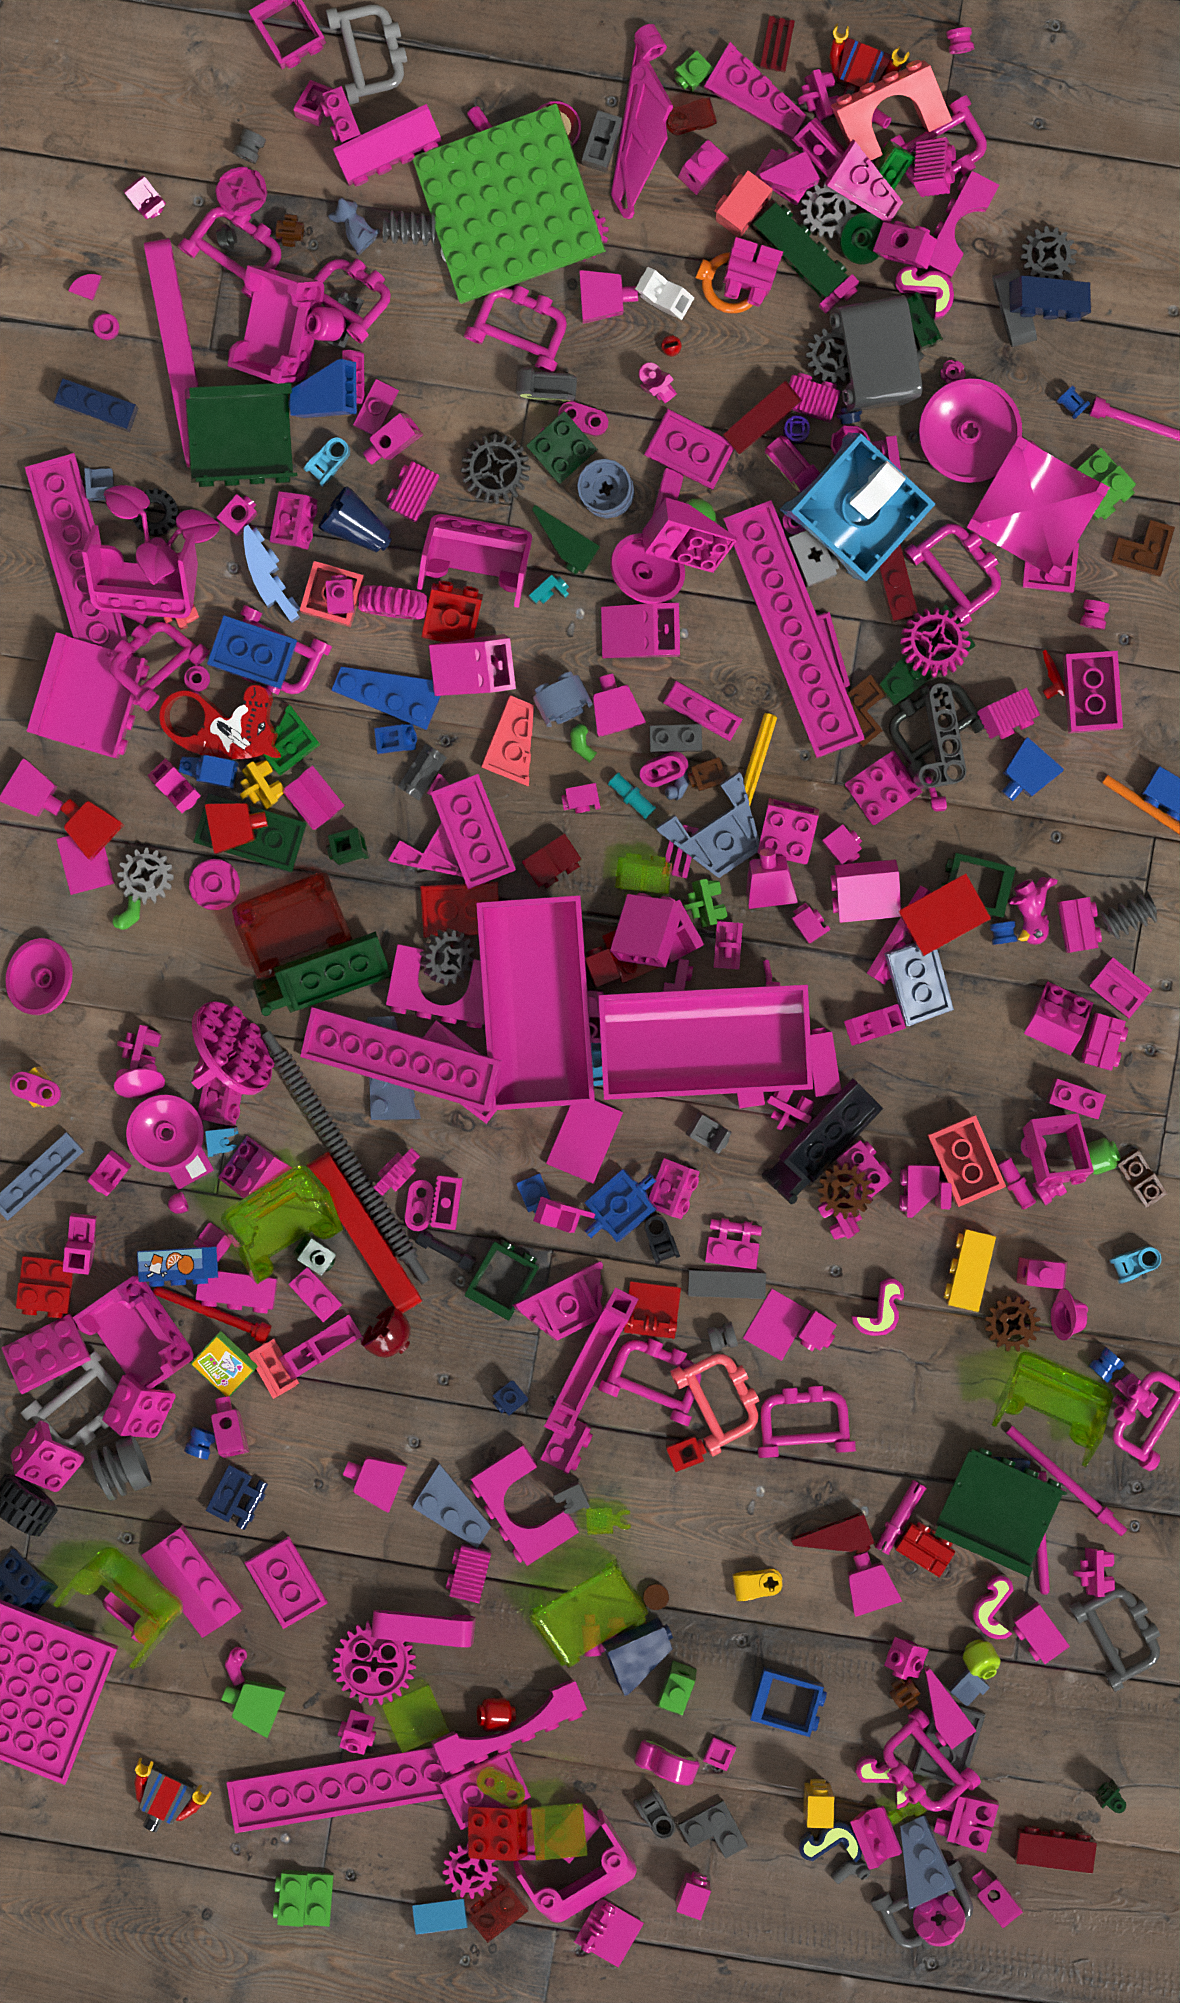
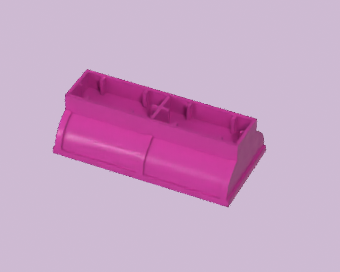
[476,895,595,1111]
[599,985,813,1100]

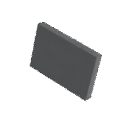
[913,1705,985,1786]

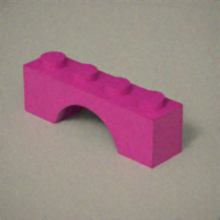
[927,171,999,279]

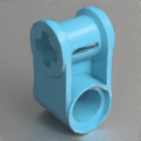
[303,438,350,487]
[1109,1245,1161,1284]

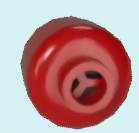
[477,1698,516,1732]

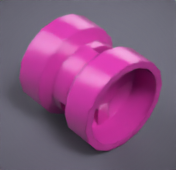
[1080,600,1110,630]
[1032,1171,1067,1206]

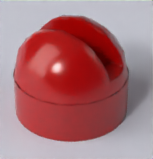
[661,335,682,357]

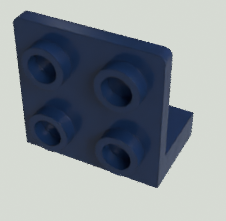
[0,1549,58,1613]

